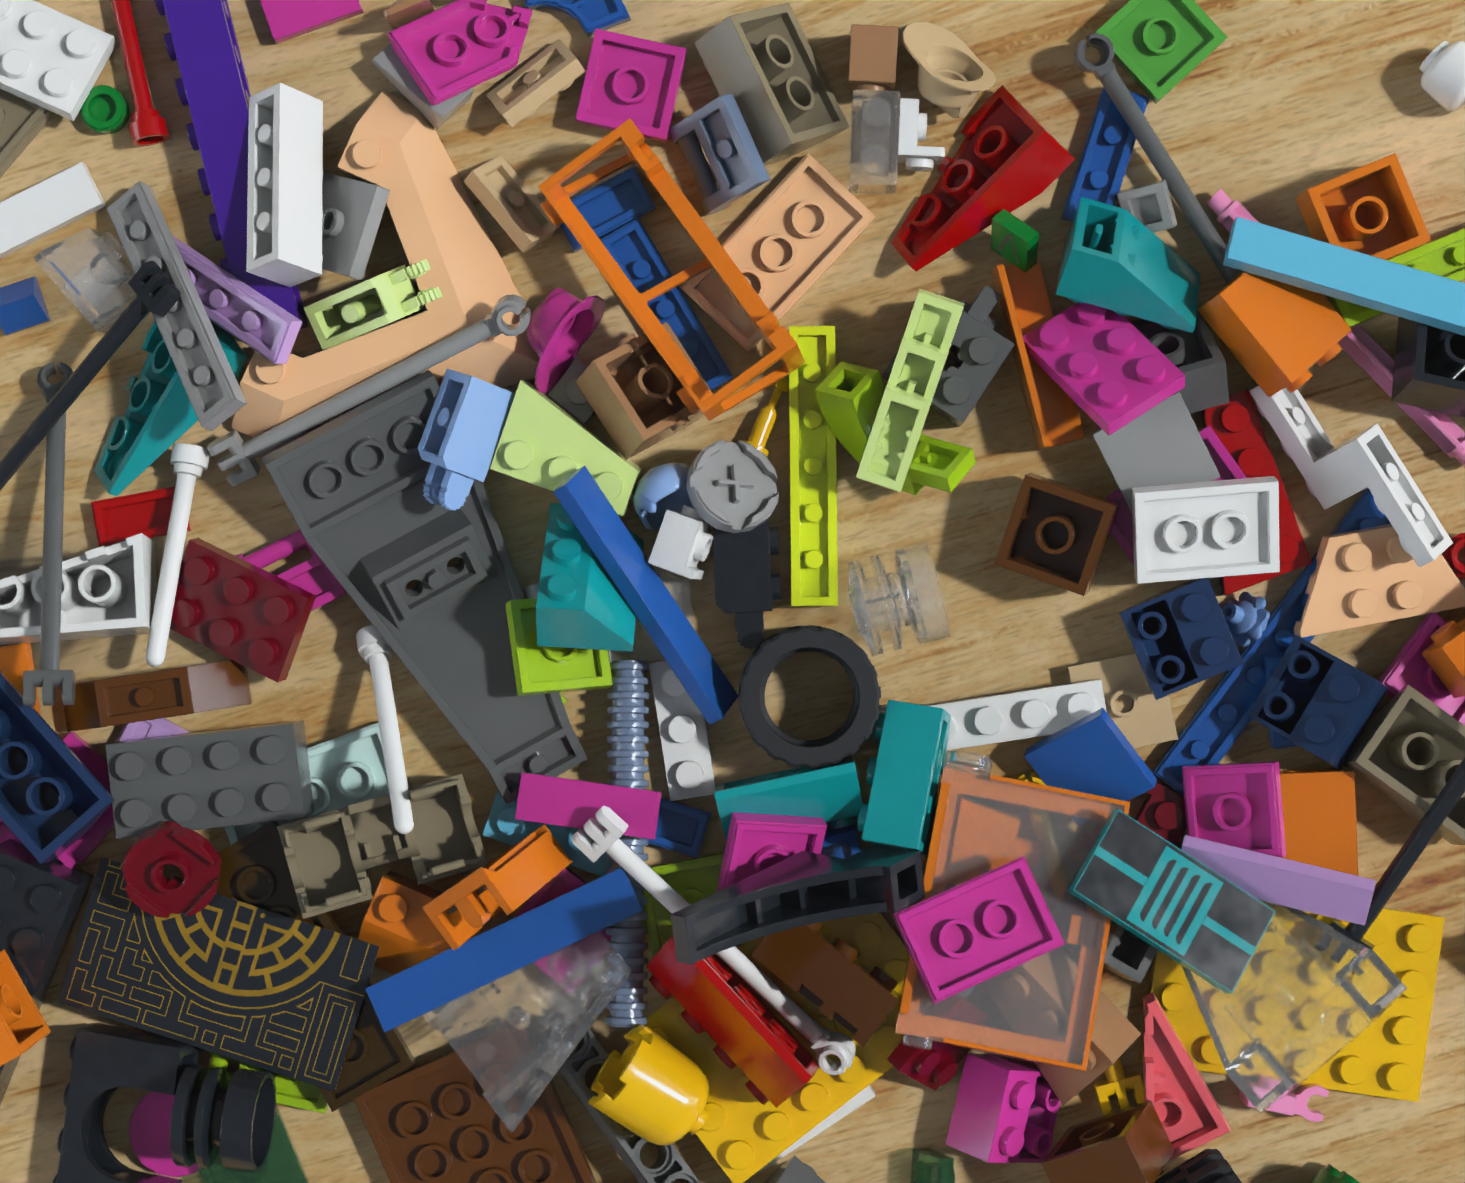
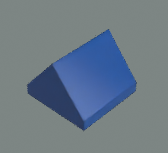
[0,276,51,336]

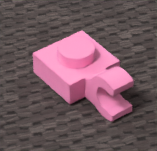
[1239,1076,1329,1122]

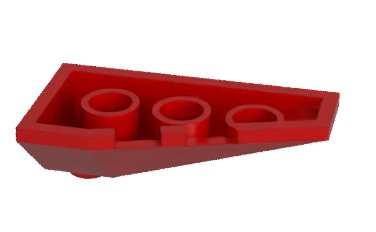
[891,85,1075,271]

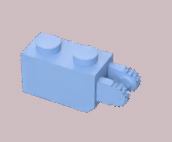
[418,369,515,511]

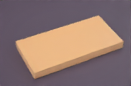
[681,153,876,353]

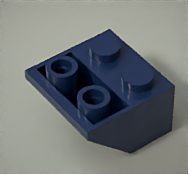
[1119,578,1244,700]
[1247,635,1388,770]

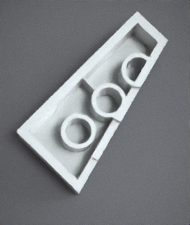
[0,533,157,645]

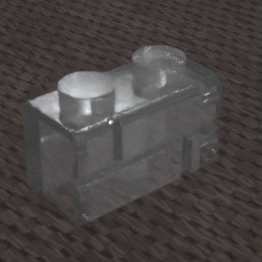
[848,89,900,194]

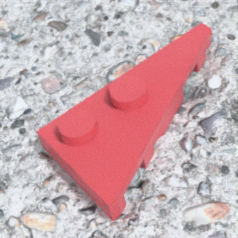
[1142,992,1231,1161]

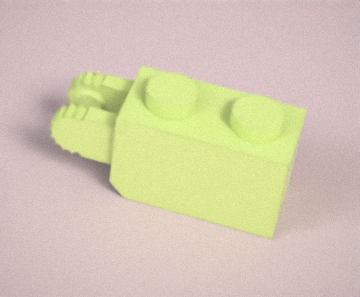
[304,259,443,350]

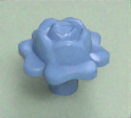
[1222,591,1270,647]

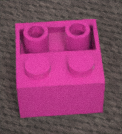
[945,1053,1061,1163]

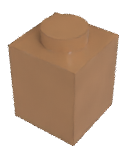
[847,24,899,99]

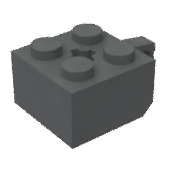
[881,285,1015,427]

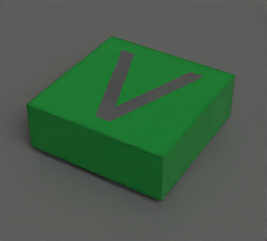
[991,209,1039,273]

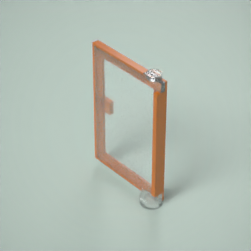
[894,751,1130,1072]

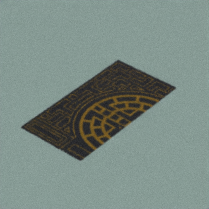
[58,858,379,1091]

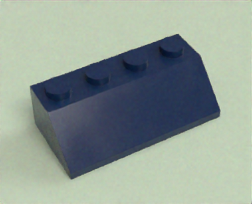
[0,670,115,864]

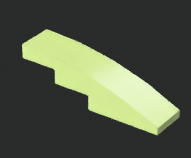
[856,289,965,492]

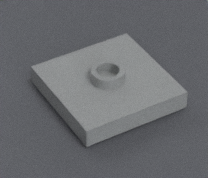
[322,172,390,281]

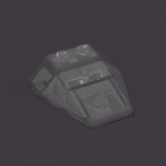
[1181,900,1407,1113]

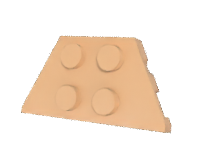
[1294,524,1465,638]

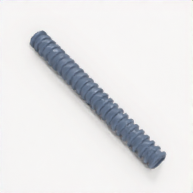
[605,660,649,1027]

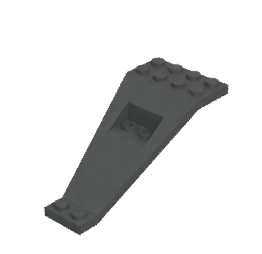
[261,370,588,805]

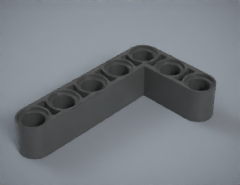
[542,1019,700,1183]

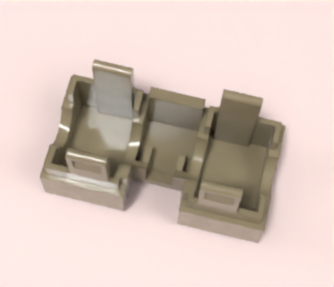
[277,774,488,919]

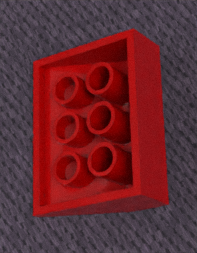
[646,935,819,1108]

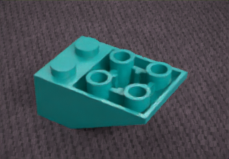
[1056,197,1201,333]

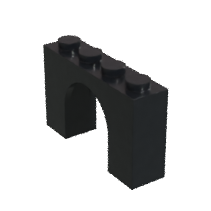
[53,1023,200,1183]

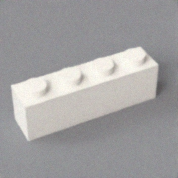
[246,83,324,287]

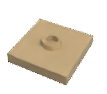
[1066,652,1178,748]

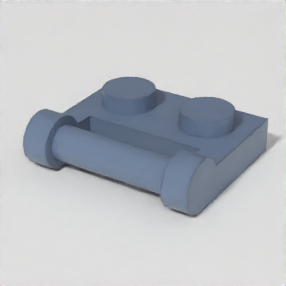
[669,94,771,215]

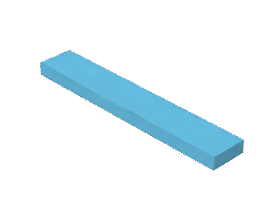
[1223,217,1465,336]

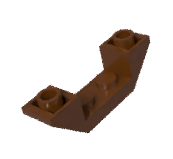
[61,660,252,732]

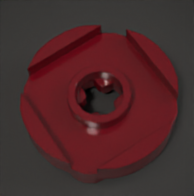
[122,821,222,918]

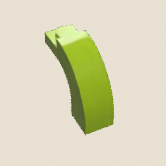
[815,361,976,496]

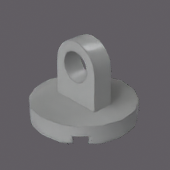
[686,440,779,533]

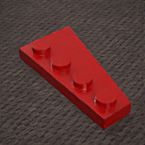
[1201,389,1312,596]

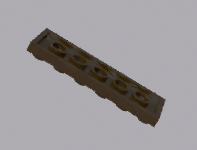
[216,821,416,1112]

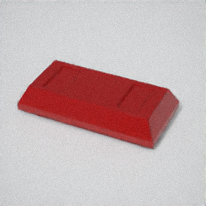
[91,486,191,547]

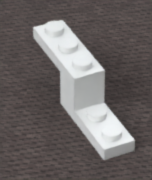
[1249,385,1453,567]

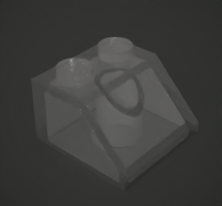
[33,227,151,333]

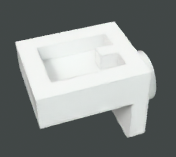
[895,98,945,171]

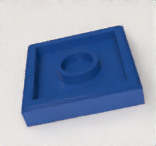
[1024,708,1157,827]

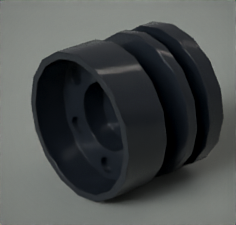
[170,1065,276,1173]

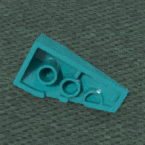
[94,321,247,496]

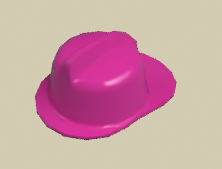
[527,288,605,393]

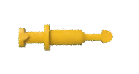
[740,378,789,457]

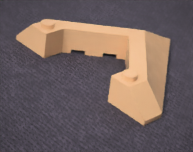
[231,91,540,447]

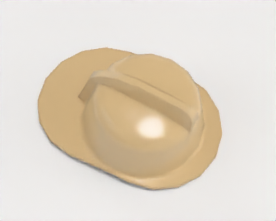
[902,22,996,118]

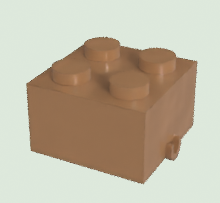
[576,322,713,460]

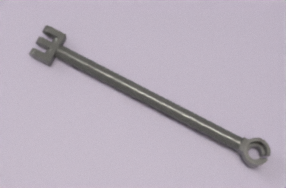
[1074,33,1242,284]
[23,362,75,706]

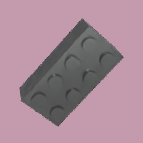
[105,720,314,839]

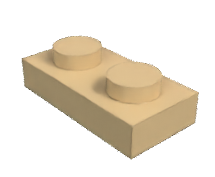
[486,39,585,128]
[464,155,560,253]

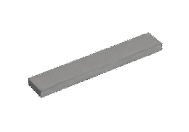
[107,181,247,431]

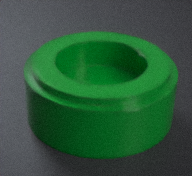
[80,85,130,134]

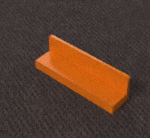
[992,258,1085,451]

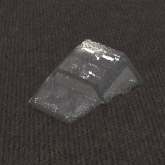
[423,931,632,1133]

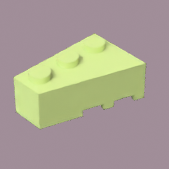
[490,380,643,516]

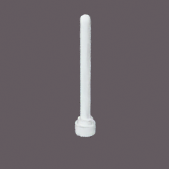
[145,443,210,667]
[356,625,414,834]

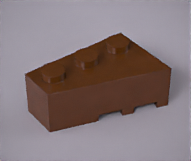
[752,922,901,1047]

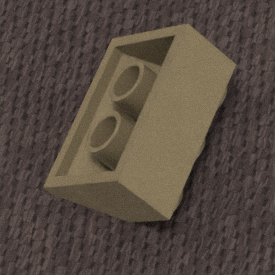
[694,2,849,166]
[1343,685,1465,845]

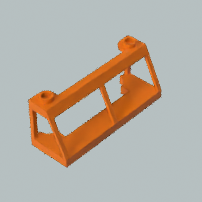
[538,118,805,421]

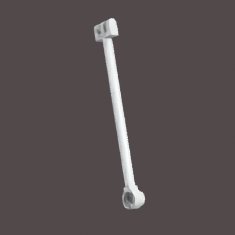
[571,806,856,1075]

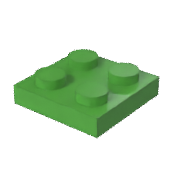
[1095,0,1228,104]

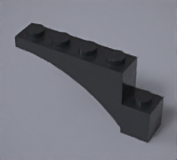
[671,844,925,965]

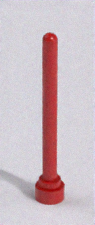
[111,0,169,146]

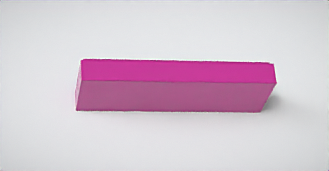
[515,772,662,839]

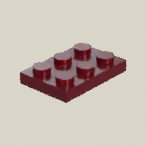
[170,538,316,683]

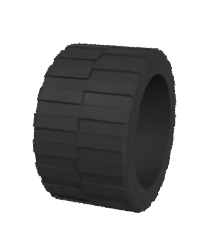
[738,625,881,769]

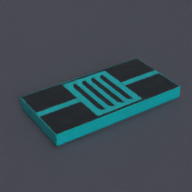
[1067,809,1276,994]

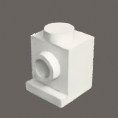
[648,505,713,580]

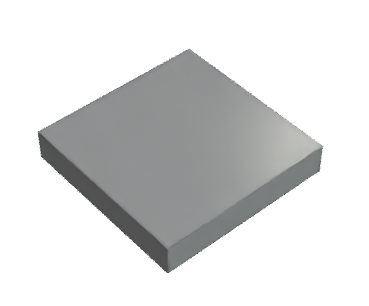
[1093,391,1221,513]

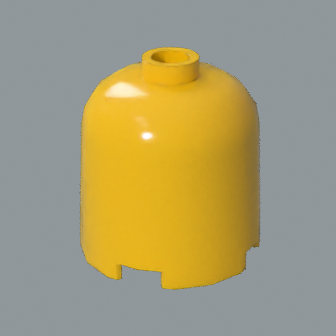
[588,1024,709,1145]

